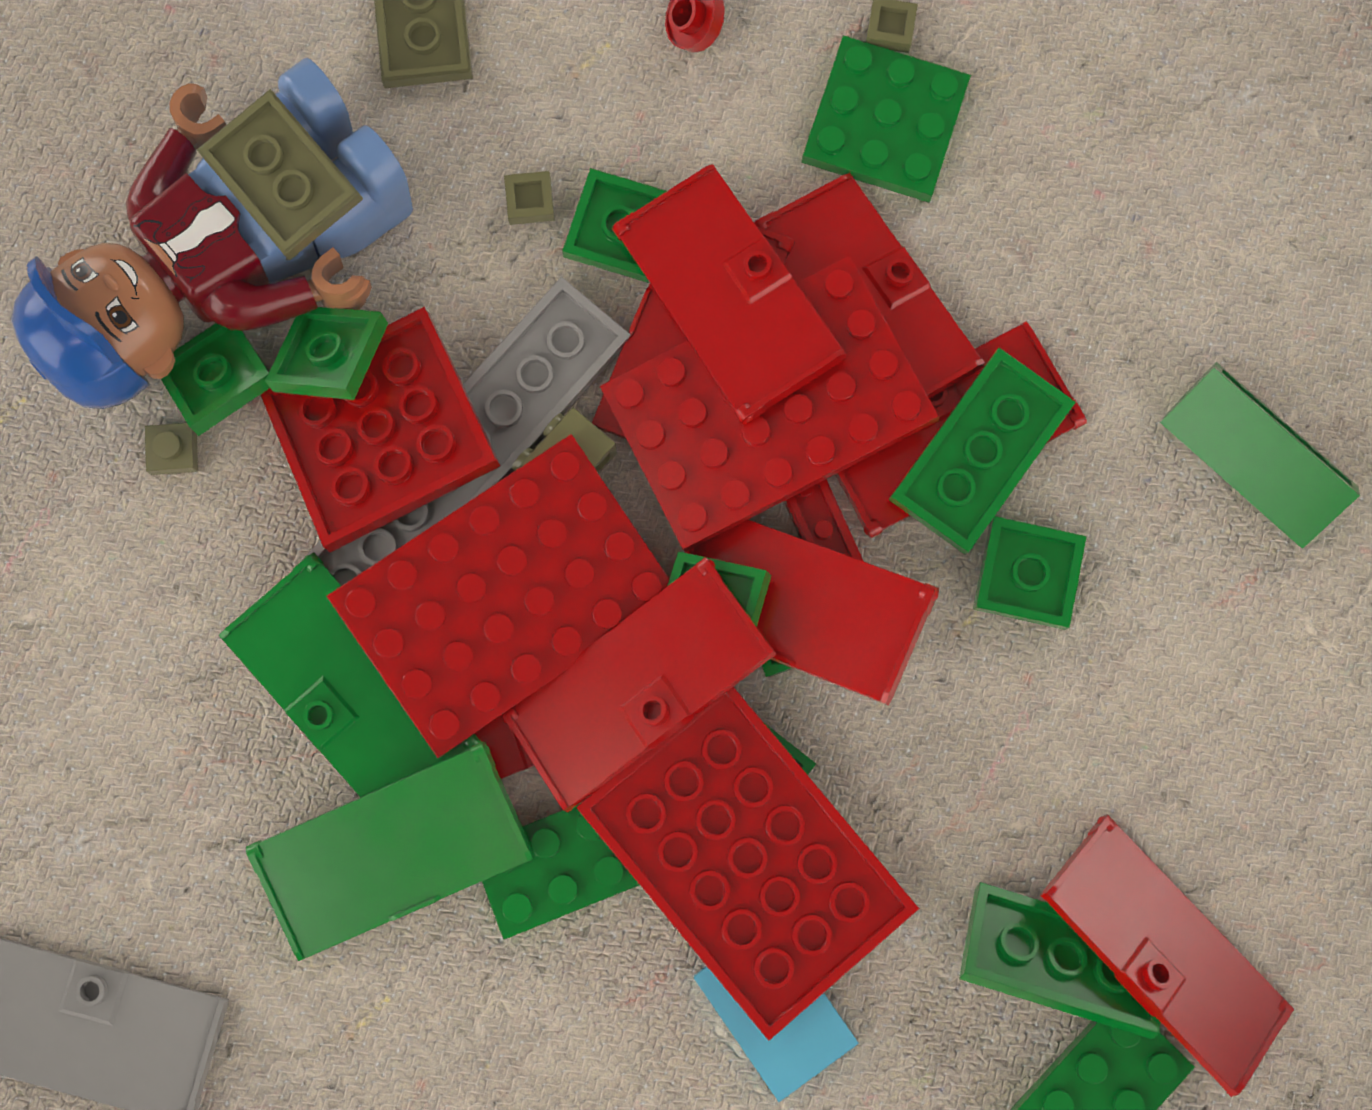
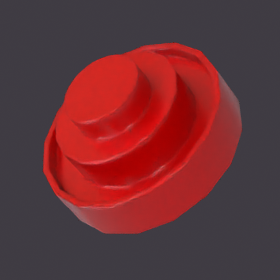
[665,0,725,53]

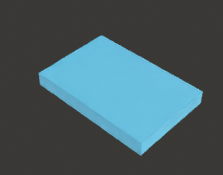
[693,966,859,1102]

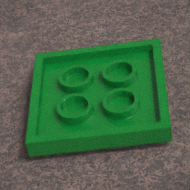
[801,35,971,203]

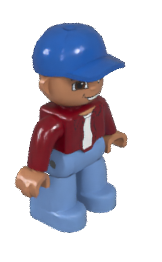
[11,58,413,409]

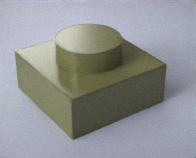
[866,0,918,53]
[504,171,555,225]
[145,423,198,475]

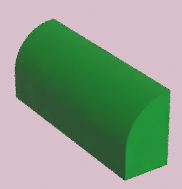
[1160,362,1360,549]

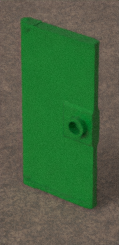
[218,552,482,797]
[245,741,535,961]

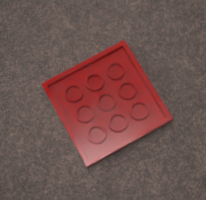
[260,306,501,553]

